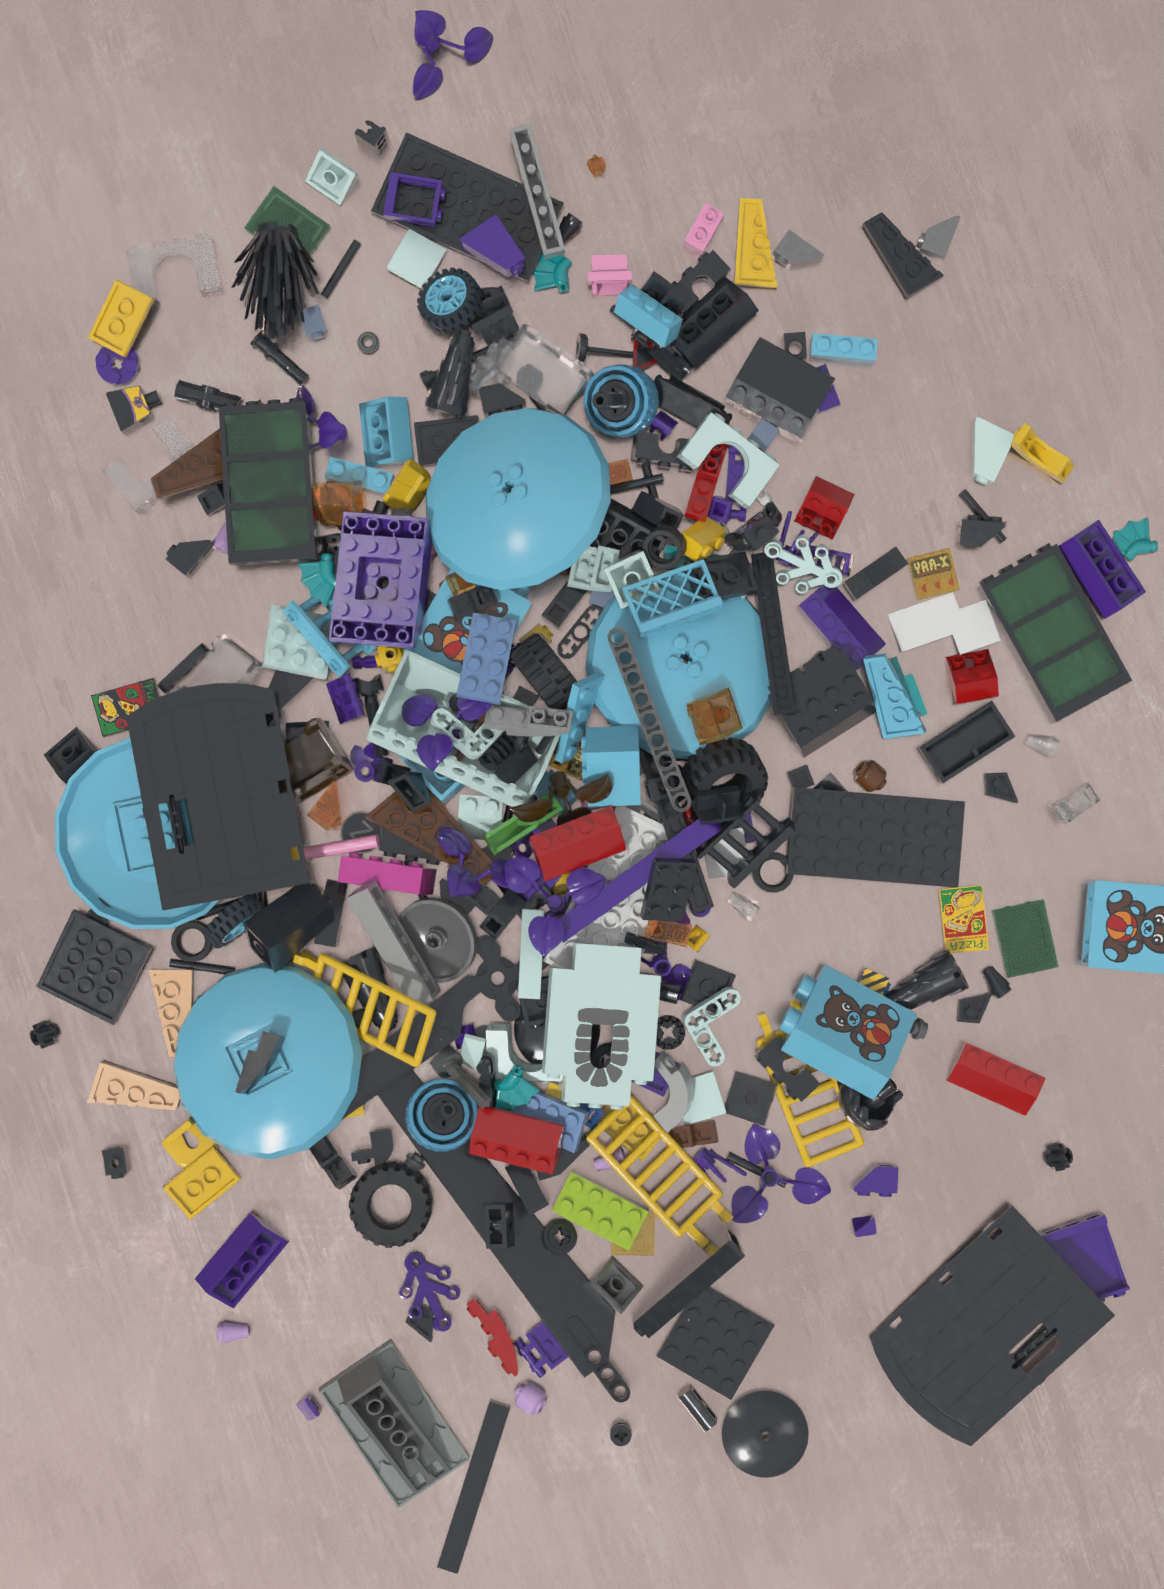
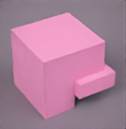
[588,254,632,296]

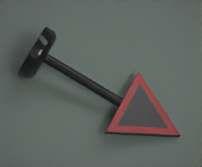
[575,333,658,370]

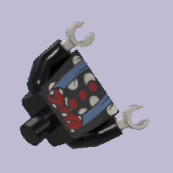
[720,489,782,552]

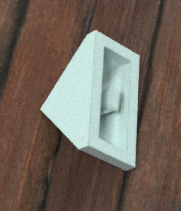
[460,1034,486,1072]

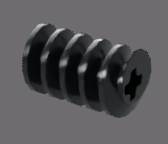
[478,732,516,771]

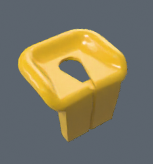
[383,459,431,515]
[162,1117,220,1168]

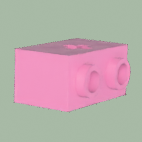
[684,203,724,255]

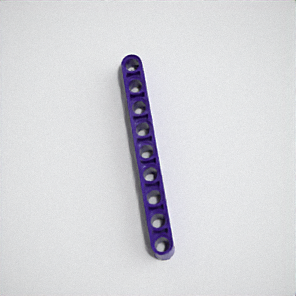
[559,819,722,943]

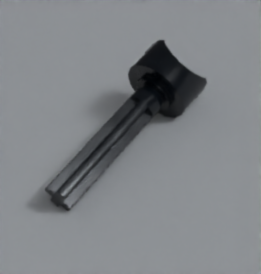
[352,674,388,758]

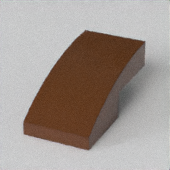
[670,1121,719,1148]

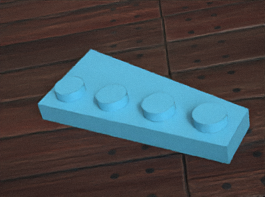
[863,653,926,739]
[555,672,604,763]

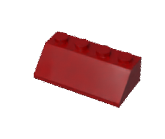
[529,806,627,882]
[946,1041,1046,1116]
[469,1106,564,1175]

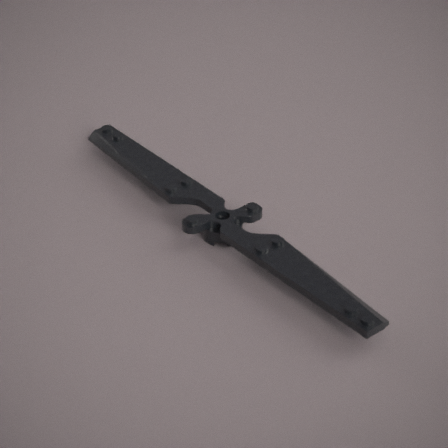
[341,895,572,1120]

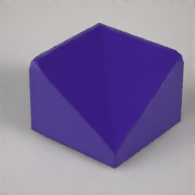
[852,1215,877,1237]

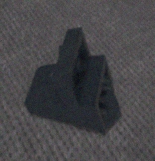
[470,285,519,345]

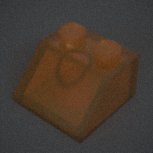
[312,480,363,525]
[686,687,743,745]
[307,781,344,831]

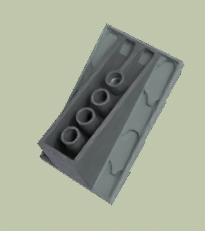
[318,1340,470,1508]

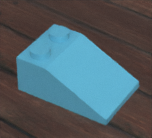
[398,755,466,805]

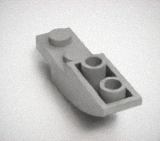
[484,706,574,737]

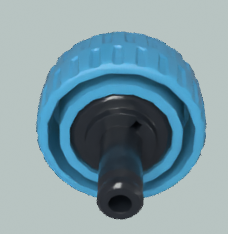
[583,364,659,437]
[405,1078,478,1152]

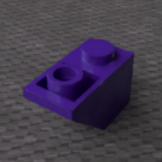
[852,1164,899,1197]

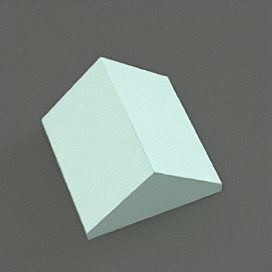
[305,148,359,205]

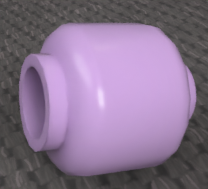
[514,1382,547,1415]

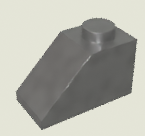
[917,215,960,261]
[773,229,824,267]

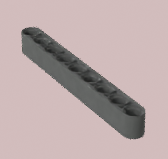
[607,627,691,812]

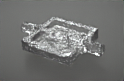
[469,338,515,393]

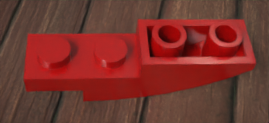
[684,444,728,522]
[466,1296,518,1377]

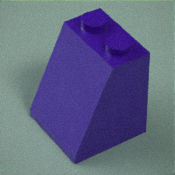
[460,215,526,277]

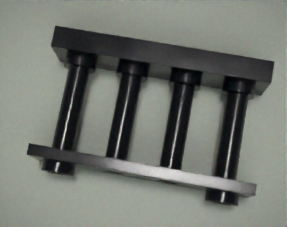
[696,790,795,889]

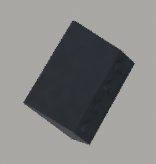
[726,337,836,439]
[590,498,669,570]

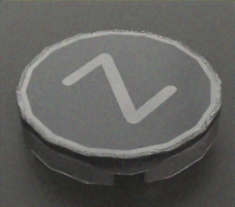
[340,811,383,854]

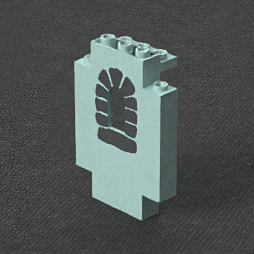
[542,943,661,1110]

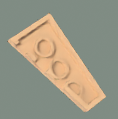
[149,969,193,1057]
[87,1061,180,1110]

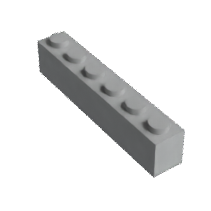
[509,124,565,260]
[347,880,440,1004]

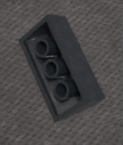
[670,277,759,369]

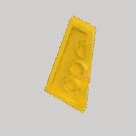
[734,198,778,288]

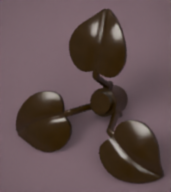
[510,771,612,826]

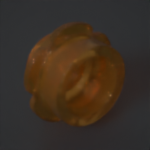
[587,154,606,176]

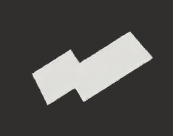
[888,592,1001,654]

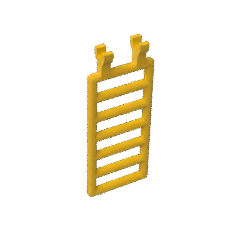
[293,950,436,1067]
[756,999,865,1167]
[586,1095,734,1248]

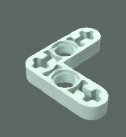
[430,708,504,760]
[683,987,741,1066]

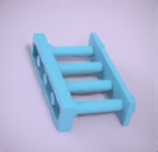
[283,588,378,677]

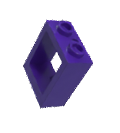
[383,172,446,227]

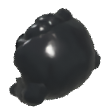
[837,1078,903,1131]

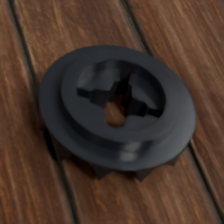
[656,1015,685,1050]
[543,1219,577,1255]

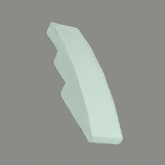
[518,909,544,999]

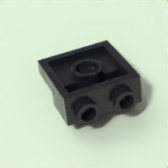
[516,976,549,1028]

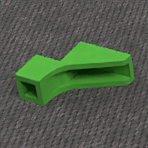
[483,793,563,855]

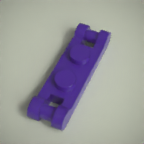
[725,445,746,521]

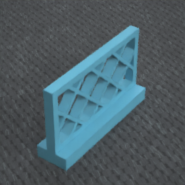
[622,559,723,639]

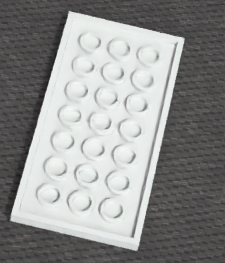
[542,806,667,969]

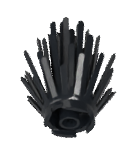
[231,221,320,340]

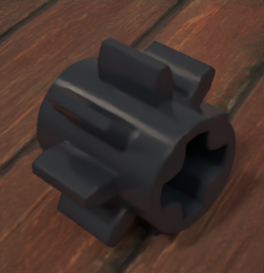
[30,1020,57,1049]
[1046,1143,1073,1172]

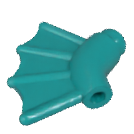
[533,254,572,293]
[1112,517,1158,561]
[298,554,336,607]
[494,1065,540,1111]

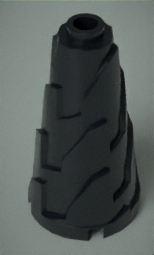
[424,329,475,417]
[341,946,398,1031]
[885,950,969,1010]

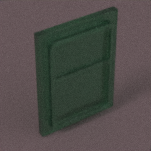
[244,186,330,266]
[993,899,1059,978]

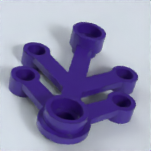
[398,1252,460,1332]

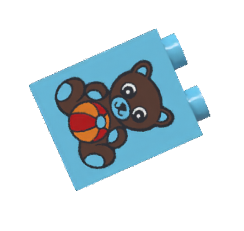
[405,569,533,674]
[1081,880,1164,974]
[779,965,917,1100]

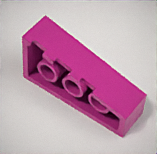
[338,852,437,895]

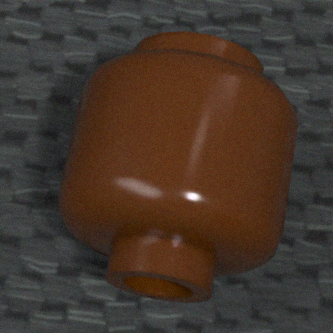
[854,760,887,792]

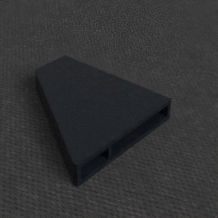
[633,1225,745,1338]

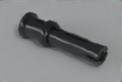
[250,330,310,386]

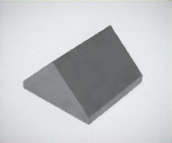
[589,1256,644,1314]

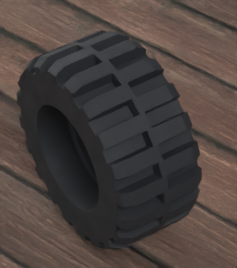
[509,633,578,710]
[681,738,768,811]
[349,1162,433,1248]

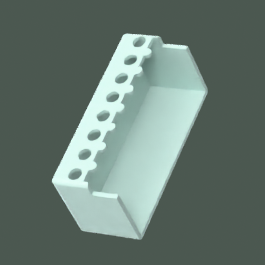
[366,650,560,807]

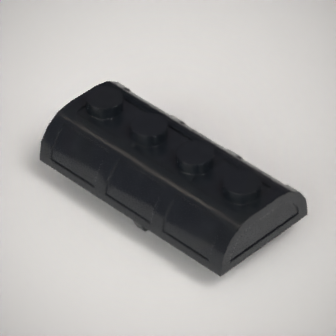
[919,700,1016,784]

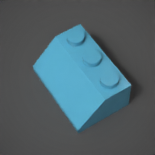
[359,396,413,468]

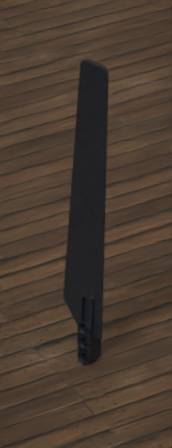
[377,1070,630,1403]

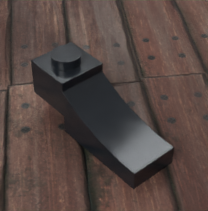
[843,547,908,601]

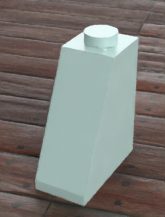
[972,417,1014,485]

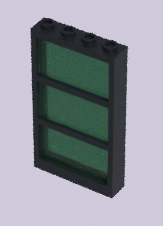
[218,398,318,566]
[978,543,1132,723]

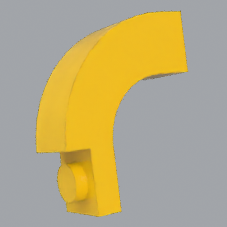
[1011,423,1075,484]

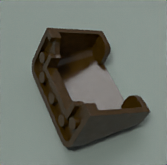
[277,718,353,806]

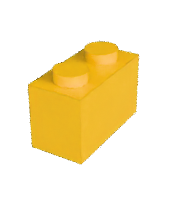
[676,517,726,562]

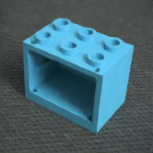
[581,726,641,807]

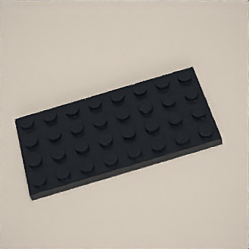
[371,132,564,283]
[786,787,965,888]

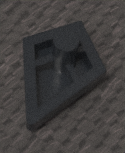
[985,772,1018,803]
[957,993,992,1024]
[405,1303,433,1342]

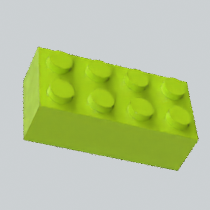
[551,1170,649,1251]

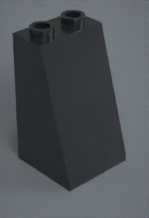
[243,883,334,973]

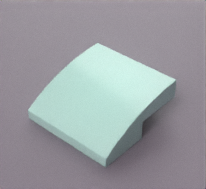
[387,229,447,290]
[567,546,620,592]
[683,1071,726,1125]

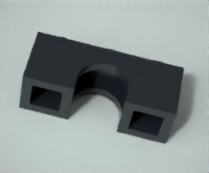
[671,250,731,316]
[631,431,692,472]
[756,1035,820,1102]

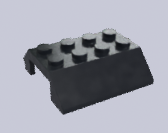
[767,645,876,758]

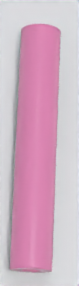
[303,834,380,860]

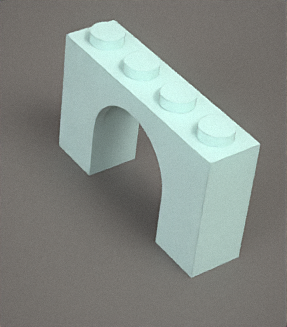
[677,413,780,509]
[486,1023,563,1083]

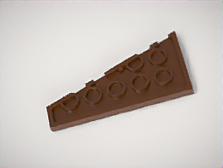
[150,399,281,500]
[365,789,492,886]

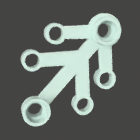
[764,535,842,594]

